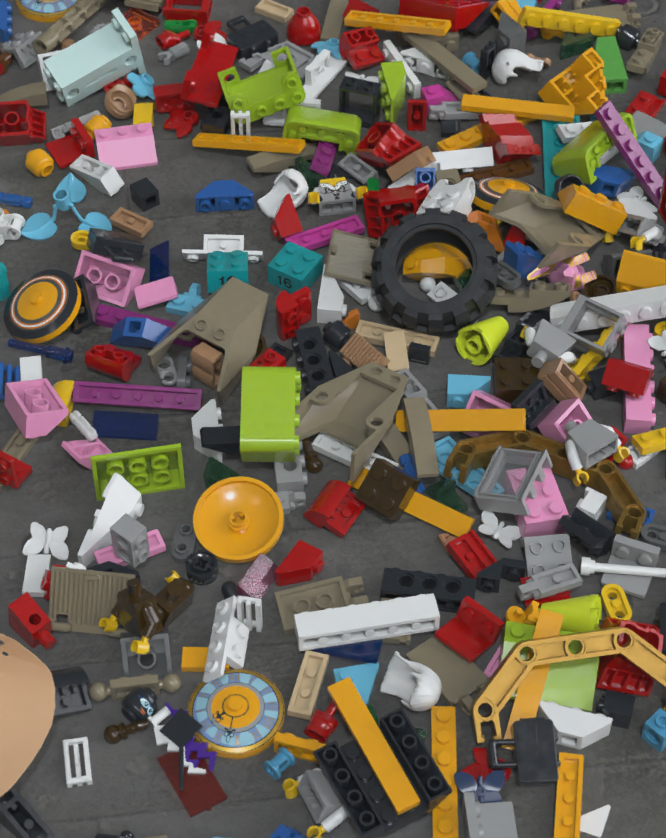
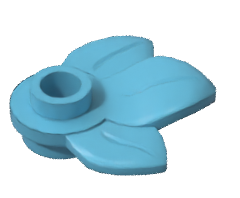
[311,38,341,60]
[126,72,155,100]

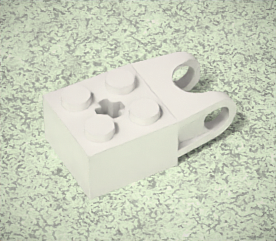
[416,177,475,217]

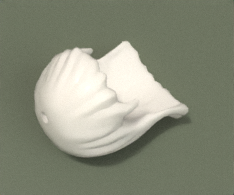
[492,49,544,85]
[257,169,308,219]
[380,651,442,711]

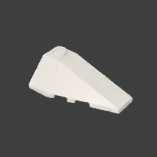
[77,473,144,567]

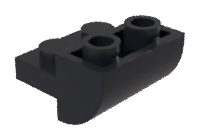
[510,379,555,431]
[558,507,615,556]
[50,666,92,718]

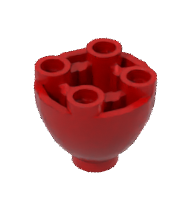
[286,6,322,46]

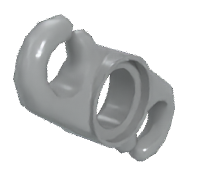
[155,352,177,386]

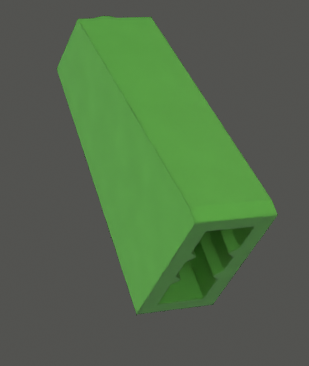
[595,36,628,94]

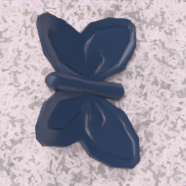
[454,770,505,809]

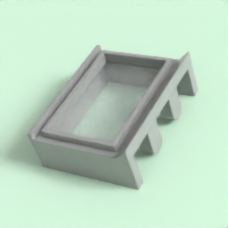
[473,445,553,516]

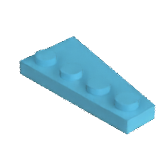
[435,436,506,496]

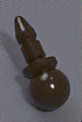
[302,437,323,474]
[104,721,149,744]

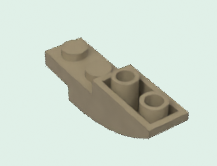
[626,28,665,74]
[491,281,572,313]

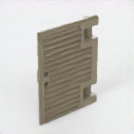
[323,229,380,288]
[48,566,136,638]

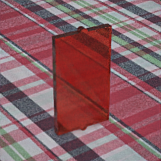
[157,752,227,818]

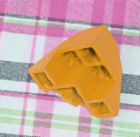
[538,47,608,115]
[403,243,472,284]

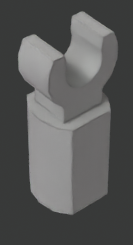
[157,42,190,66]

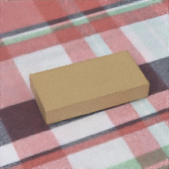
[255,0,294,24]
[383,330,410,372]

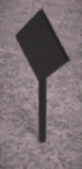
[159,708,203,791]

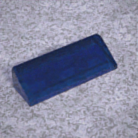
[149,241,170,283]
[93,410,159,441]
[309,639,383,664]

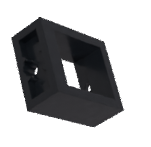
[339,76,381,129]

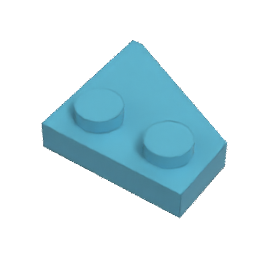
[333,662,379,704]

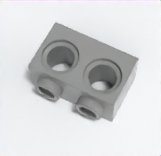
[110,513,150,568]

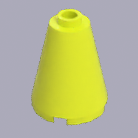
[455,316,509,365]
[537,594,602,633]

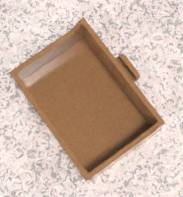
[386,146,436,182]

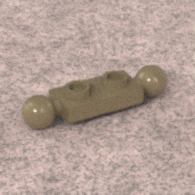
[89,673,181,702]

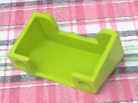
[217,45,306,125]

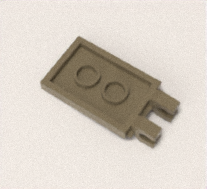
[568,2,642,38]
[274,576,369,635]
[405,636,488,718]

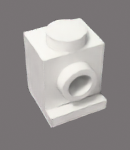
[576,487,607,521]

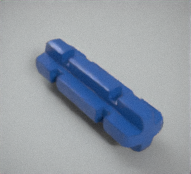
[0,192,33,209]
[398,453,425,494]

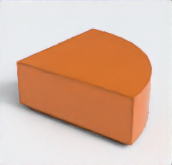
[341,308,360,329]

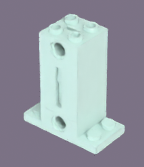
[43,7,146,107]

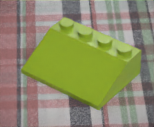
[90,443,185,501]
[499,621,600,713]

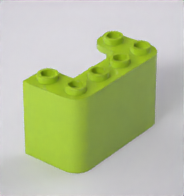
[240,366,301,462]

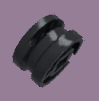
[185,550,218,586]

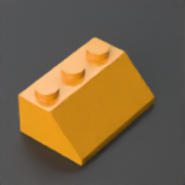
[557,184,628,235]
[616,249,666,293]

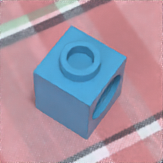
[641,708,666,753]

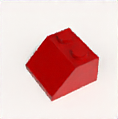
[601,357,655,398]

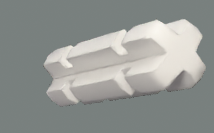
[69,410,98,441]

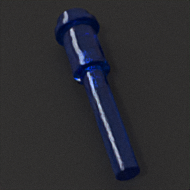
[8,338,74,364]

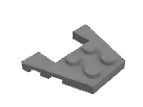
[238,41,315,82]

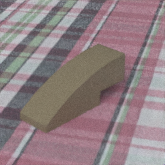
[0,81,48,106]

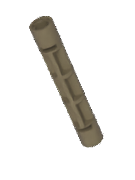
[33,0,109,54]

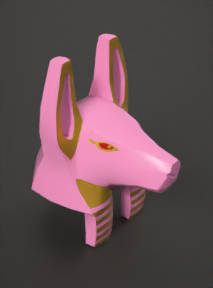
[526,252,597,292]

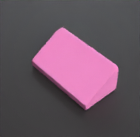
[134,276,178,309]

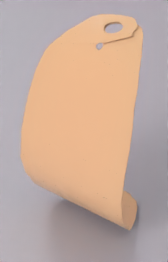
[0,633,55,797]

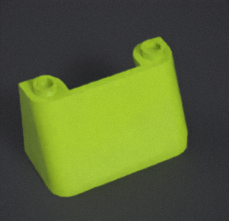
[282,105,362,155]
[552,112,638,185]

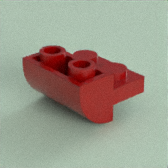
[339,26,385,71]
[276,286,312,342]
[85,344,142,381]
[303,480,366,539]

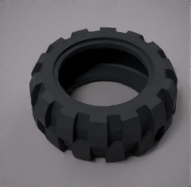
[371,208,498,336]

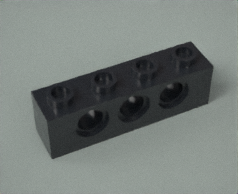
[200,77,243,134]
[291,326,334,397]
[380,567,477,613]

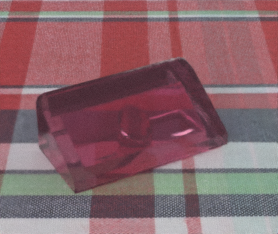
[237,553,278,599]

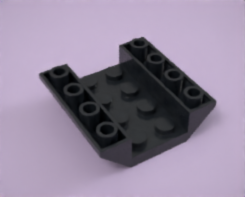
[313,707,452,838]

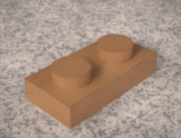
[109,207,153,239]

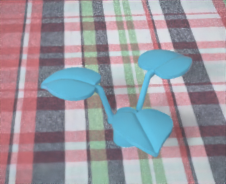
[21,172,112,241]

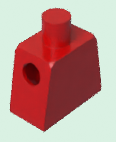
[8,592,57,650]

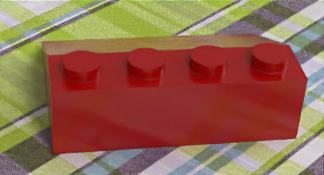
[399,0,489,32]

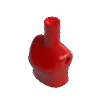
[155,30,190,51]
[304,700,339,744]

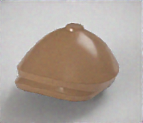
[105,84,136,119]

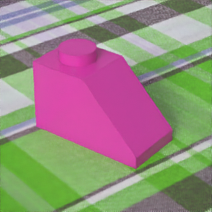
[420,84,458,117]

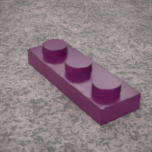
[309,140,338,177]

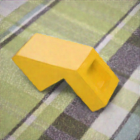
[133,102,156,126]

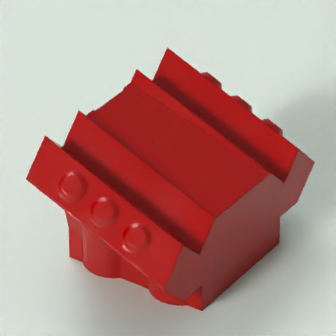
[0,100,46,146]
[478,113,541,165]
[354,122,422,167]
[363,183,429,238]
[595,617,664,697]

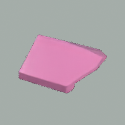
[61,438,113,470]

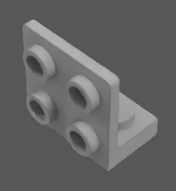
[1,30,42,69]
[520,533,572,577]
[600,534,661,599]
[462,792,518,838]

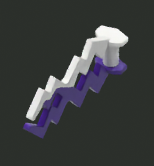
[148,702,217,774]

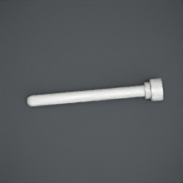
[580,557,666,578]

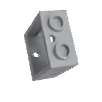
[560,294,627,358]

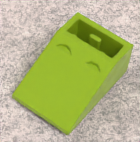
[377,61,406,123]

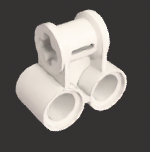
[0,208,25,246]

